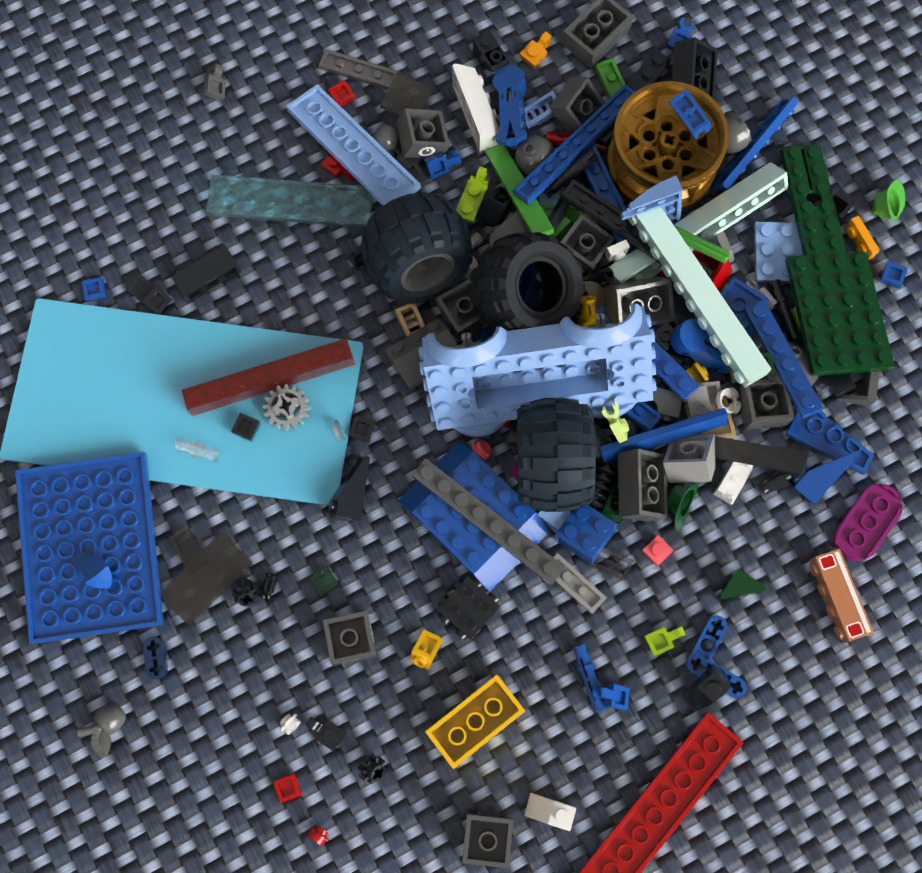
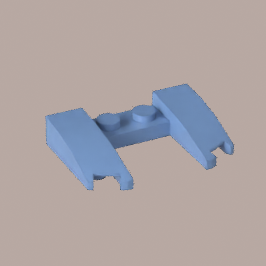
[620,175,683,225]

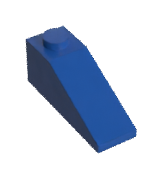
[793,452,859,504]

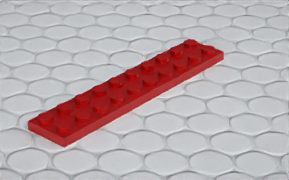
[578,712,744,873]

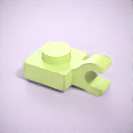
[602,401,629,443]

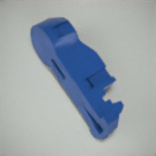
[493,65,527,147]
[670,319,730,374]

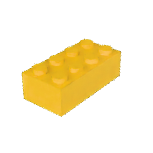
[425,675,525,769]

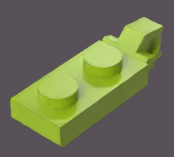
[456,167,489,224]

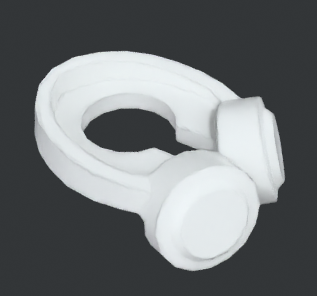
[716,387,741,414]

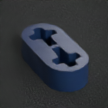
[143,637,168,679]

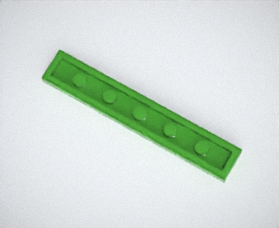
[485,144,554,235]

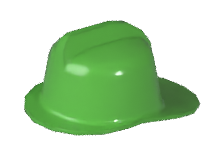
[871,180,906,221]

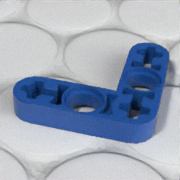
[685,616,747,698]

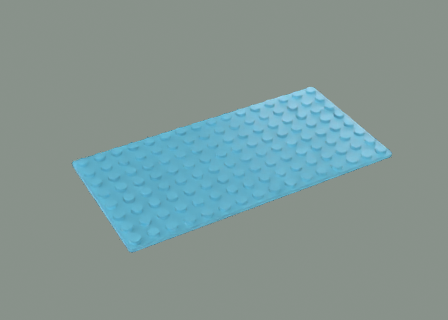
[0,299,364,506]

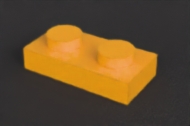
[845,215,880,260]

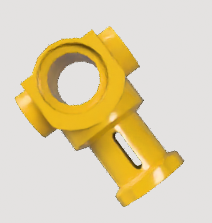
[577,295,598,327]

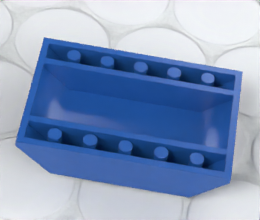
[398,441,550,593]

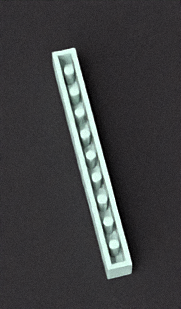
[608,162,788,285]
[628,207,771,388]

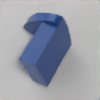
[79,551,112,589]

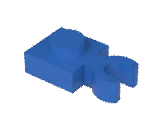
[665,17,694,52]

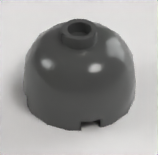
[724,111,752,154]
[515,135,555,175]

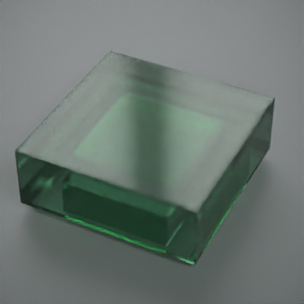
[309,566,339,597]

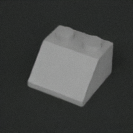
[663,434,715,483]

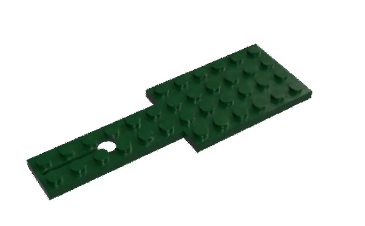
[779,145,895,376]

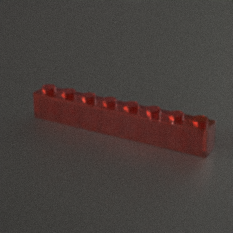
[182,338,355,416]

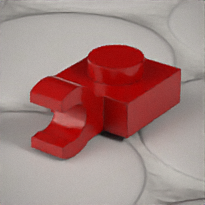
[321,153,355,182]

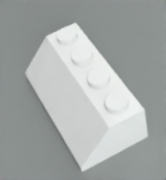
[452,64,500,154]

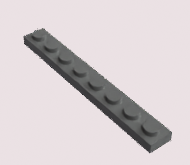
[412,458,565,586]

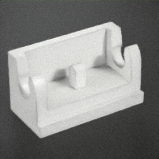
[713,462,753,505]

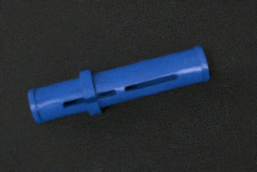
[572,644,607,713]

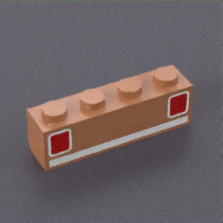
[809,549,874,643]

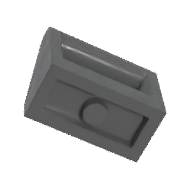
[836,371,880,407]

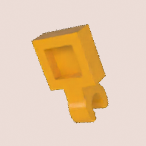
[519,32,552,69]

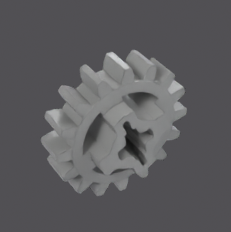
[263,384,311,432]

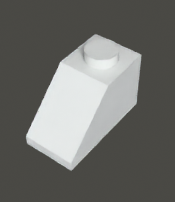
[524,793,576,831]

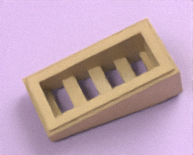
[394,303,425,337]

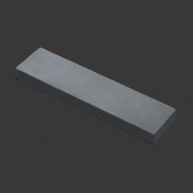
[319,49,400,92]

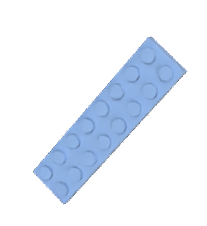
[286,84,421,205]

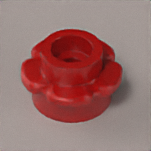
[307,825,329,846]

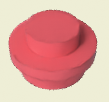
[472,439,492,460]

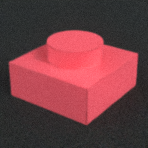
[642,535,674,566]

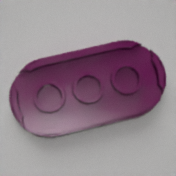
[833,484,902,562]

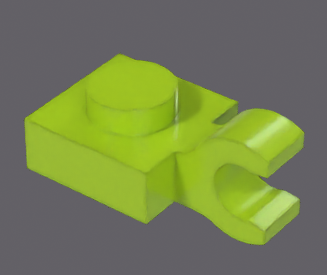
[644,627,686,657]

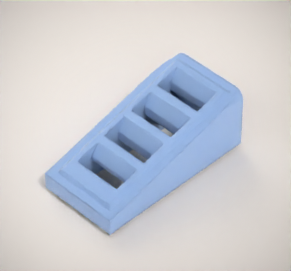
[524,90,557,129]

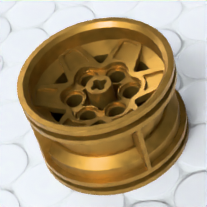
[606,81,729,212]

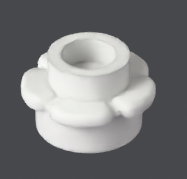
[280,714,301,735]

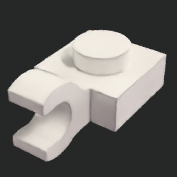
[605,240,630,264]

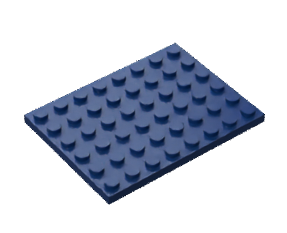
[15,452,164,645]

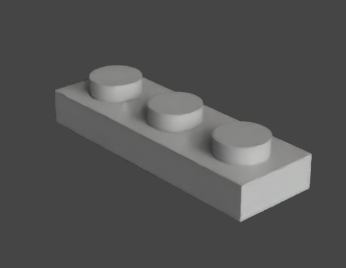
[553,553,607,615]

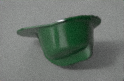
[667,483,698,532]

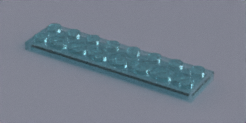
[206,174,373,227]

